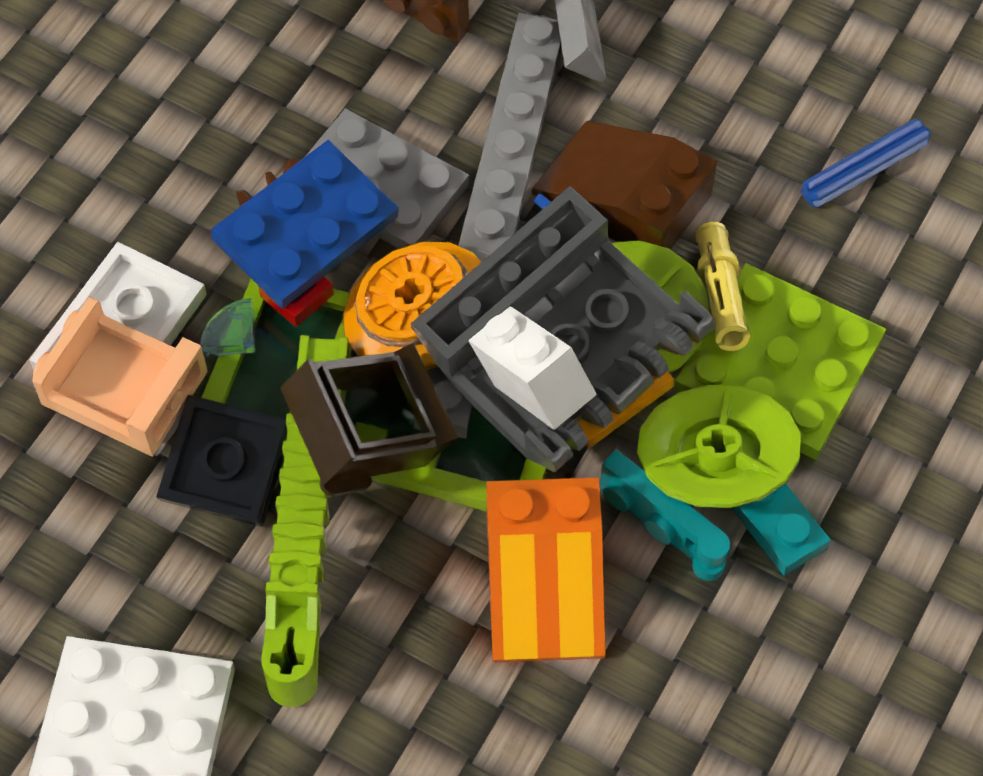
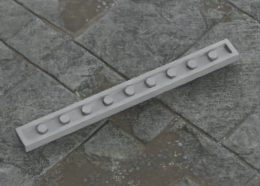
[413,13,562,438]

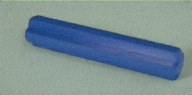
[801,119,931,207]

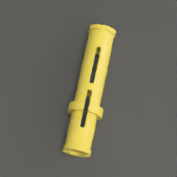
[695,222,750,351]

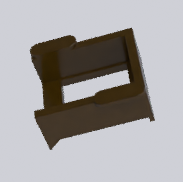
[280,343,458,496]

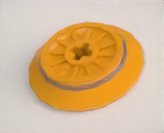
[343,242,481,370]

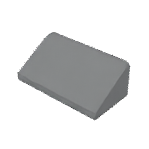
[555,0,606,83]

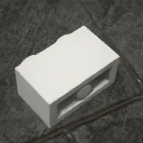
[468,306,597,430]

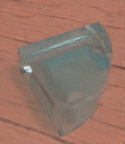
[200,298,256,357]

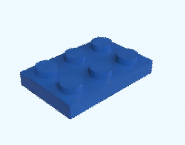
[211,140,399,309]

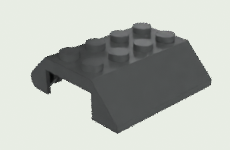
[410,186,716,472]

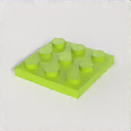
[674,263,886,460]

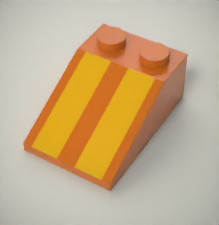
[486,477,606,663]

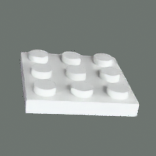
[29,636,235,776]

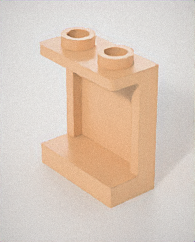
[32,297,208,457]

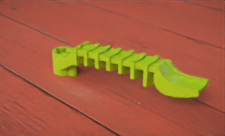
[261,335,349,707]

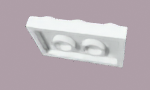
[29,242,207,370]

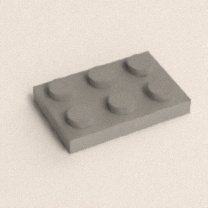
[305,108,469,249]

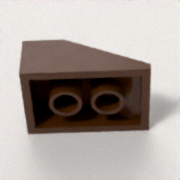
[532,121,717,250]

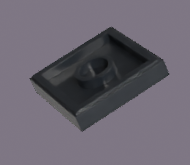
[156,395,287,527]

